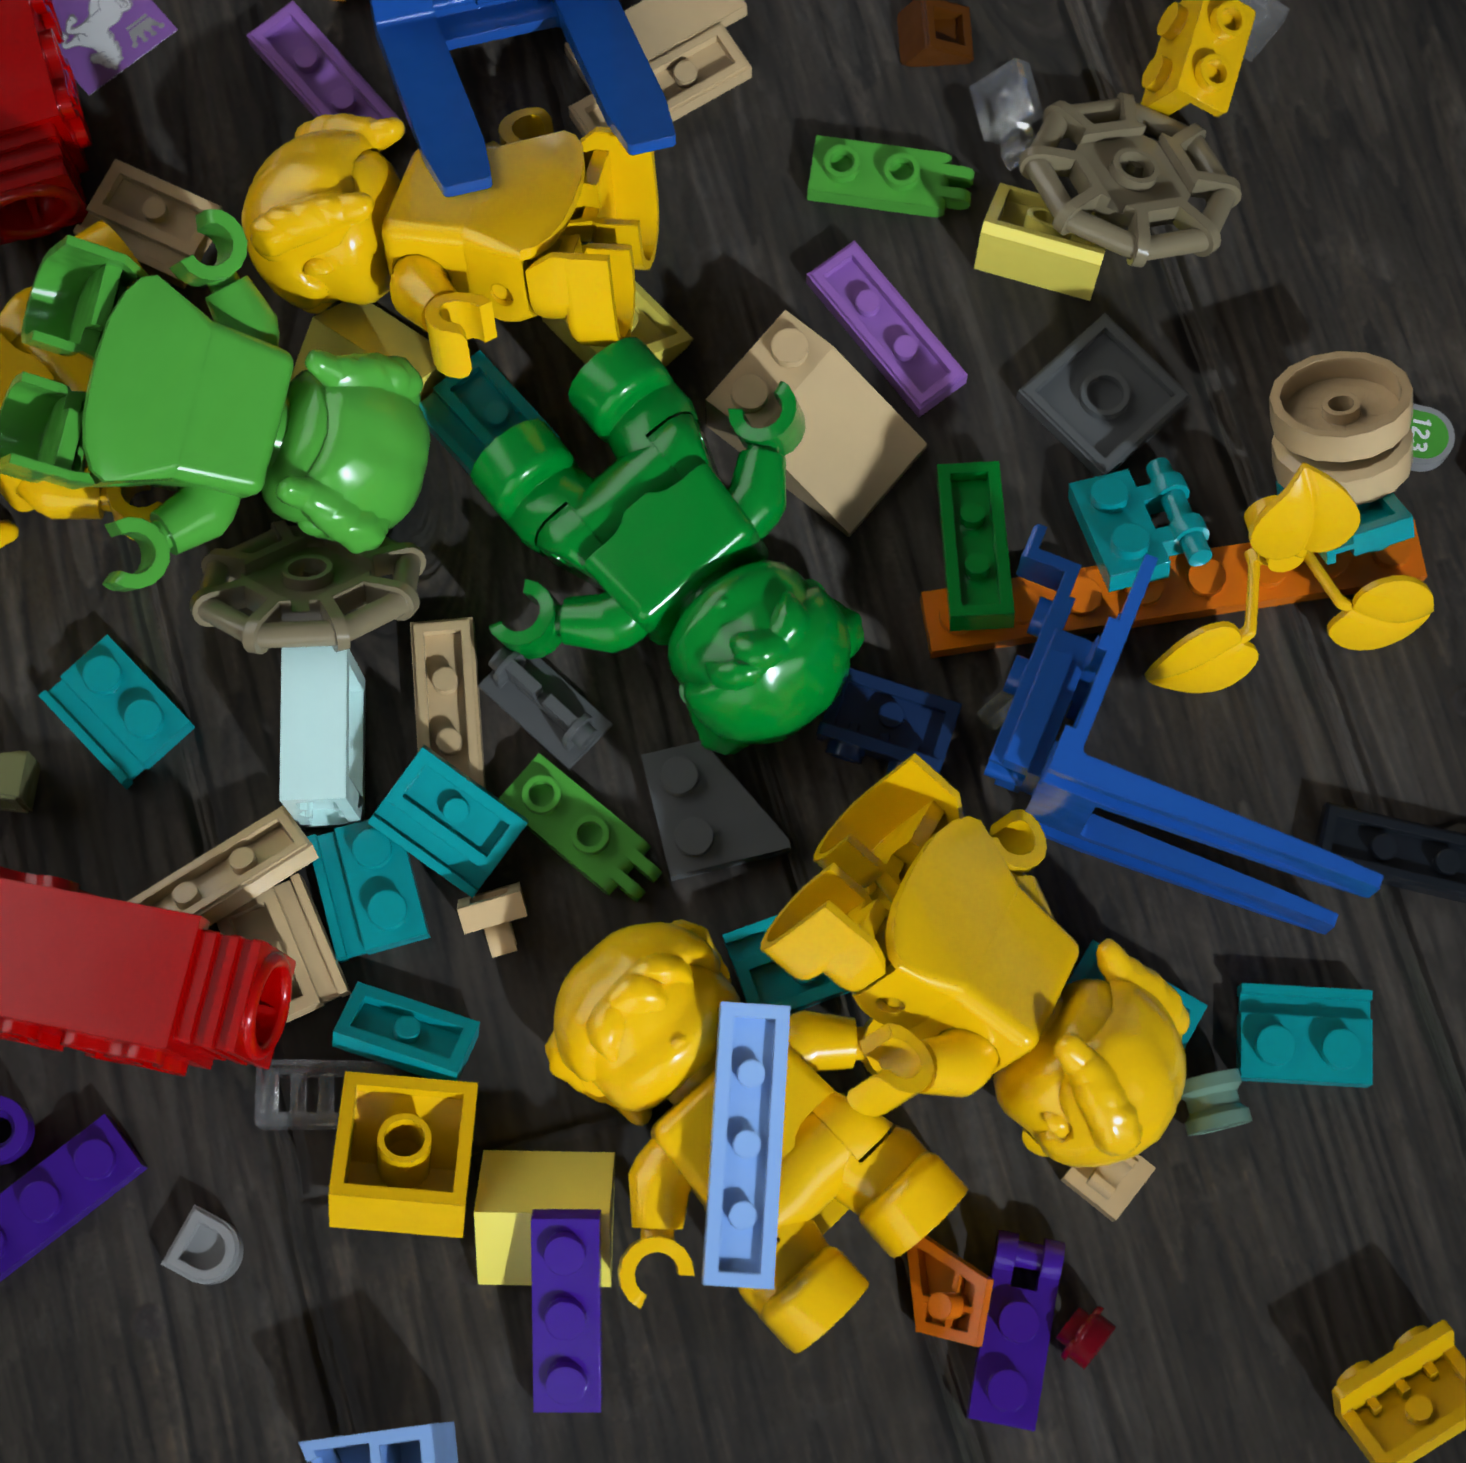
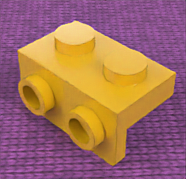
[1141,0,1256,117]
[1332,1319,1466,1463]

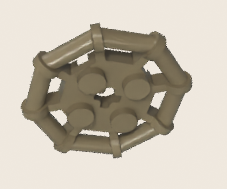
[1019,92,1242,268]
[189,520,426,655]

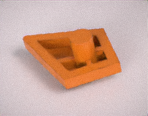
[907,1235,994,1347]

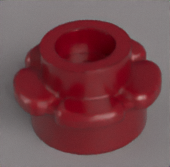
[1056,1306,1117,1370]

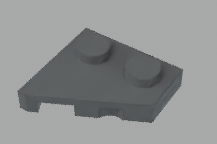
[641,741,791,881]

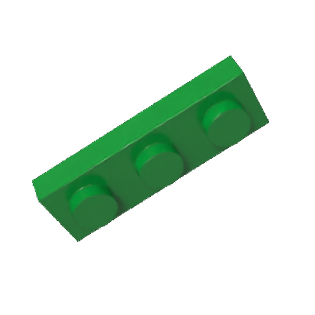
[937,461,1015,631]

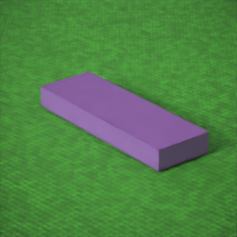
[246,0,406,153]
[806,240,968,418]

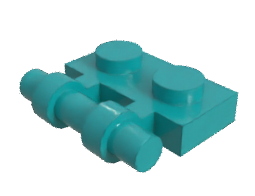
[1068,457,1213,592]

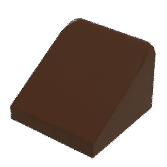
[897,0,974,67]

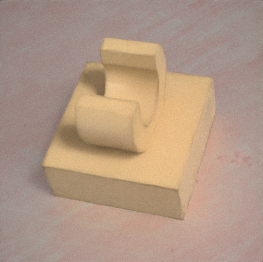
[457,882,528,958]
[1061,1154,1156,1222]

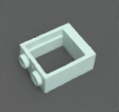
[279,646,366,829]

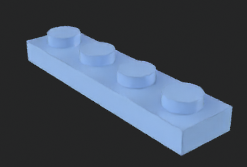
[702,1001,791,1289]

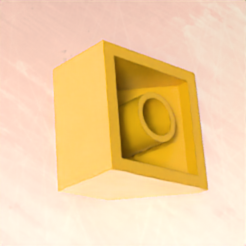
[328,1071,478,1238]

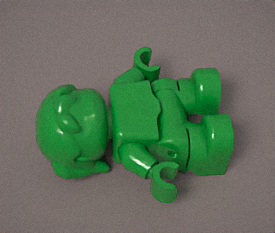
[470,337,864,755]

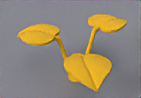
[1144,462,1434,693]

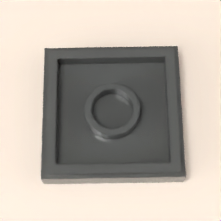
[1016,313,1192,477]

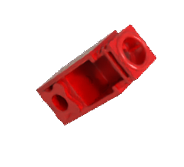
[0,0,93,246]
[0,866,296,1077]

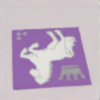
[52,0,178,95]

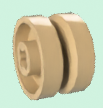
[1269,351,1413,505]

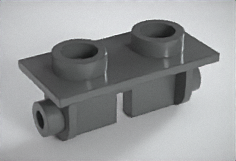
[478,647,613,770]

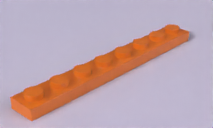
[920,517,1427,658]

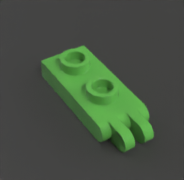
[807,135,975,218]
[499,753,662,902]

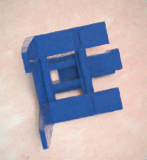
[369,0,676,197]
[984,524,1384,935]

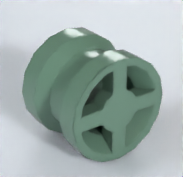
[1181,1068,1253,1136]

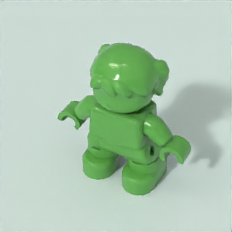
[0,209,431,592]

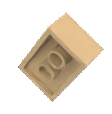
[706,309,927,537]

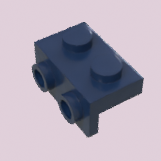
[816,668,962,774]

